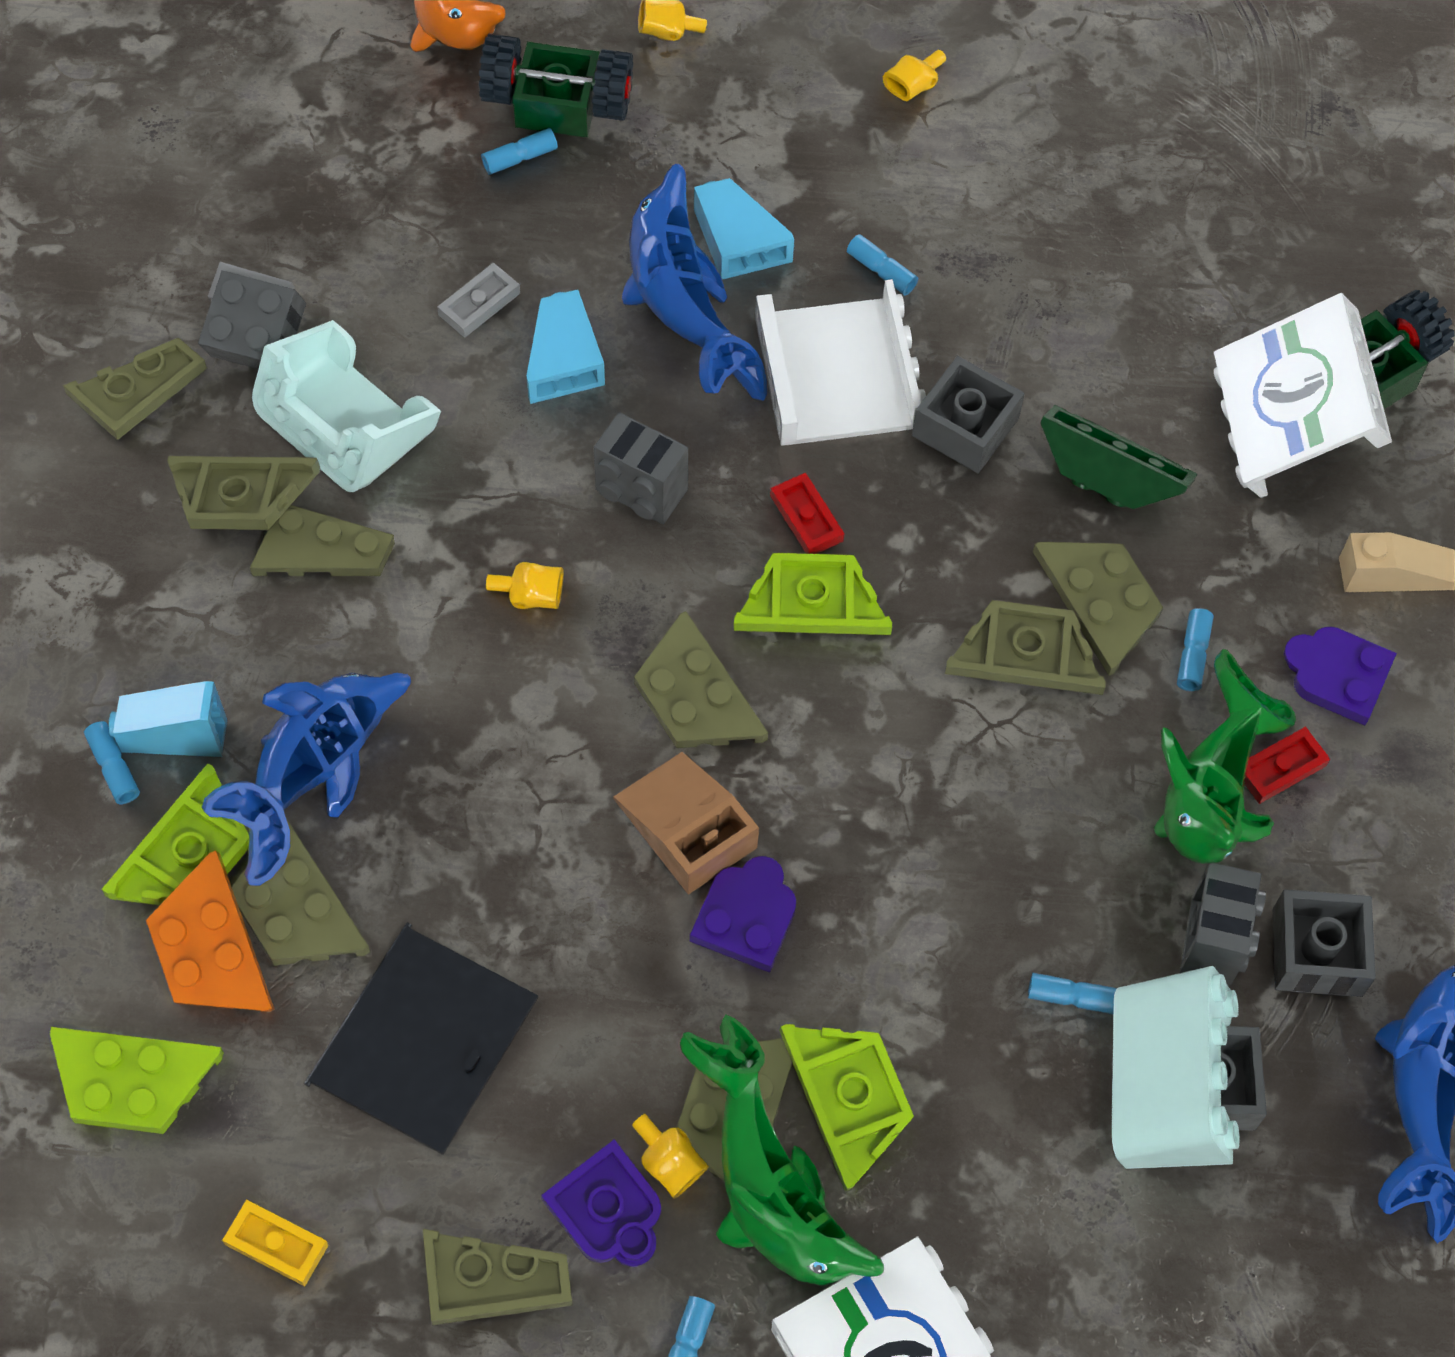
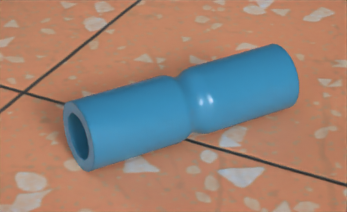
[481,128,558,175]
[847,234,918,296]
[1177,608,1214,691]
[84,721,140,804]
[1028,972,1117,1014]
[668,1296,716,1357]

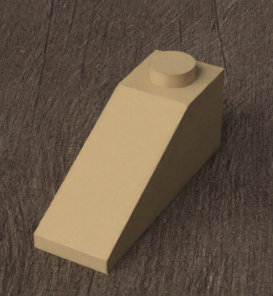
[1339,532,1455,592]

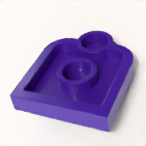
[1284,627,1397,726]
[689,856,796,973]
[541,1139,661,1267]

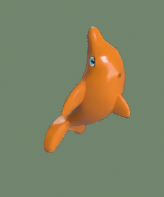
[410,0,506,52]

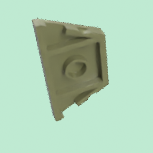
[167,456,320,530]
[1033,542,1163,676]
[945,600,1106,695]
[634,611,768,748]
[232,818,370,966]
[677,1038,793,1182]

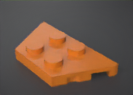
[146,851,275,1012]

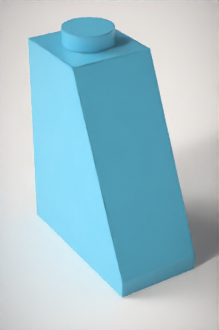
[694,178,794,280]
[526,290,605,404]
[109,681,227,757]

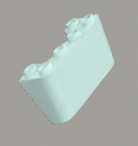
[1112,966,1240,1169]

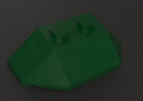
[1040,405,1197,509]

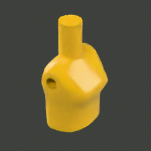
[638,0,707,41]
[883,50,946,101]
[486,562,564,609]
[632,1114,709,1199]

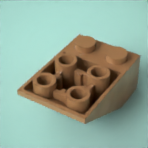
[613,752,759,895]

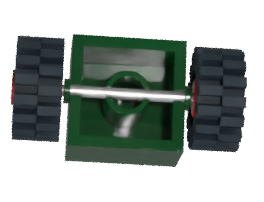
[479,33,633,137]
[1361,290,1455,409]

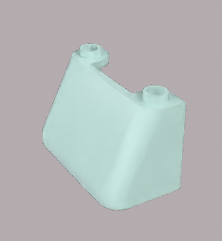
[252,320,441,492]

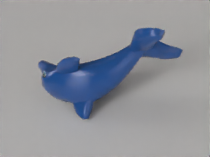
[622,164,767,401]
[202,673,411,886]
[1375,965,1455,1244]

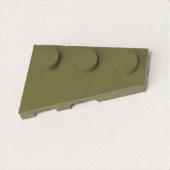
[63,338,207,440]
[250,505,395,576]
[423,1229,573,1325]

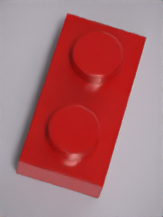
[770,472,845,554]
[1244,726,1330,804]

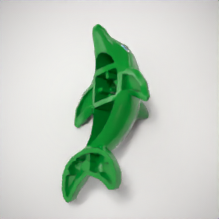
[1154,649,1296,864]
[680,1014,884,1285]

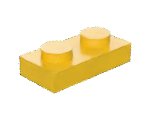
[222,1199,329,1286]

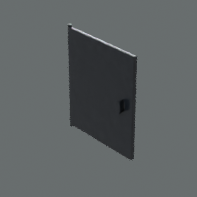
[304,922,538,1155]

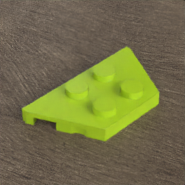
[734,553,892,635]
[101,763,249,905]
[779,1024,914,1191]
[50,1027,224,1134]

